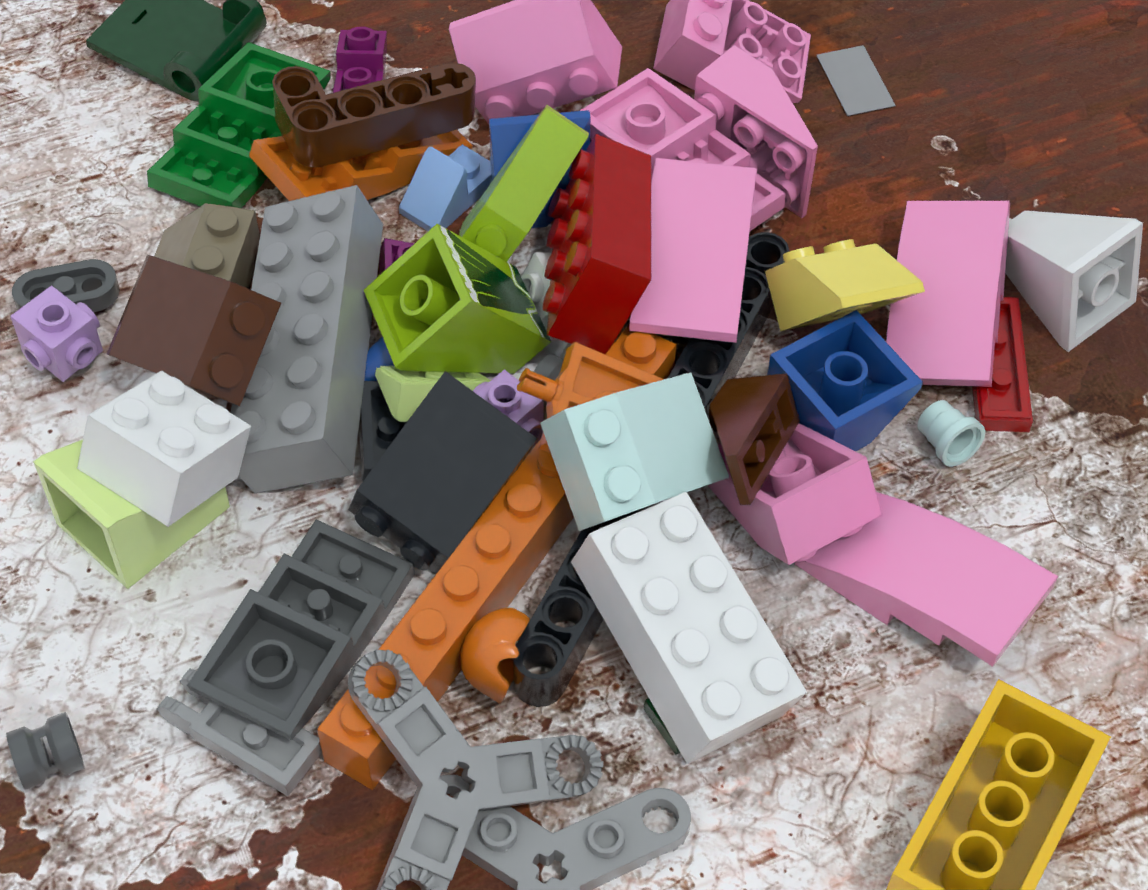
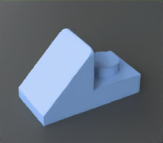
[399,144,491,231]

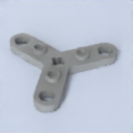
[348,650,603,890]
[440,775,691,890]

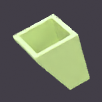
[33,440,230,589]

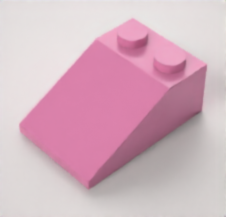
[708,423,882,565]

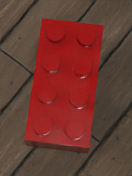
[542,134,651,354]

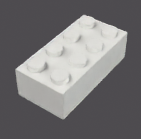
[571,492,807,764]

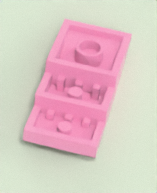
[580,68,785,231]
[629,158,757,343]
[886,201,1010,387]
[794,492,1058,667]

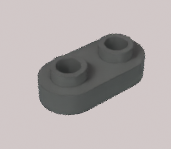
[12,259,120,312]

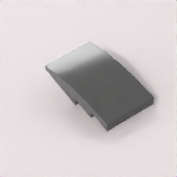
[187,519,415,740]

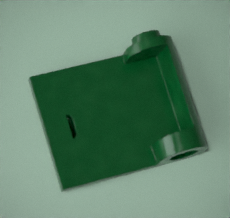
[86,0,267,101]

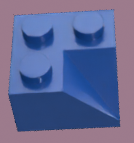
[767,310,923,451]

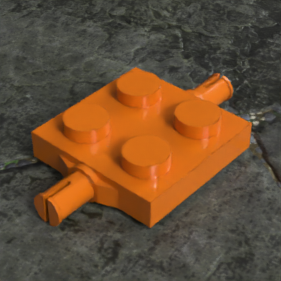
[517,342,664,453]

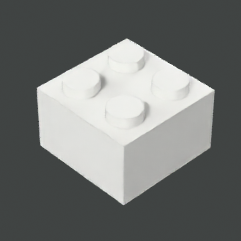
[77,371,251,527]

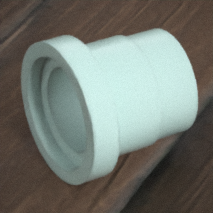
[917,400,985,467]

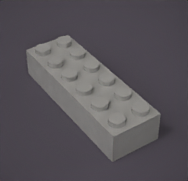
[231,185,383,494]

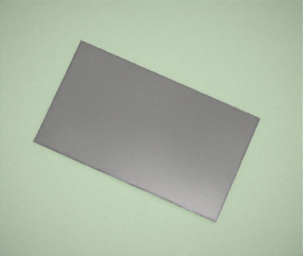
[817,45,896,116]

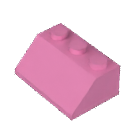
[449,0,622,124]

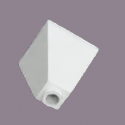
[1005,211,1143,352]

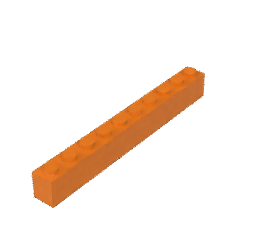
[317,323,676,790]

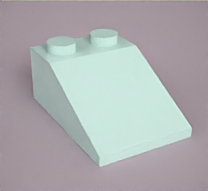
[540,372,729,531]

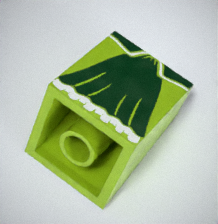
[364,224,552,374]

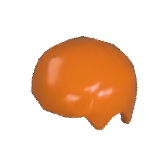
[460,608,530,703]

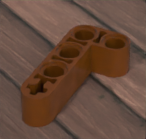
[272,63,476,168]

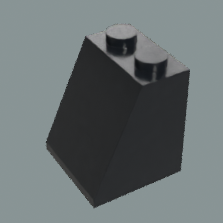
[348,371,537,575]

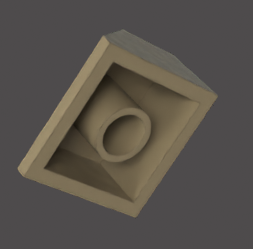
[154,203,260,289]

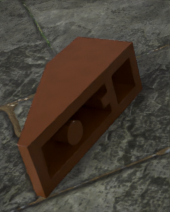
[709,373,800,505]

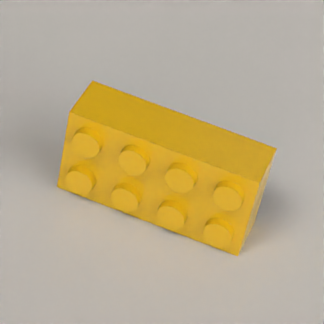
[886,679,1111,890]

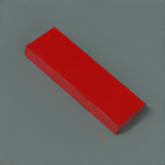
[972,297,1033,432]

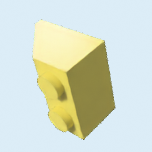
[765,239,925,331]

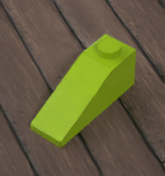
[459,104,589,262]

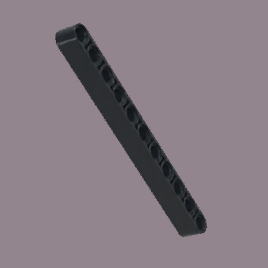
[513,232,789,707]

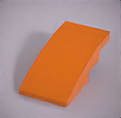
[249,130,473,201]

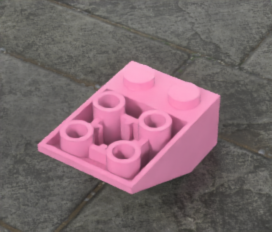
[653,0,811,103]
[694,45,818,218]

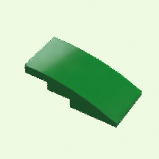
[147,42,331,208]

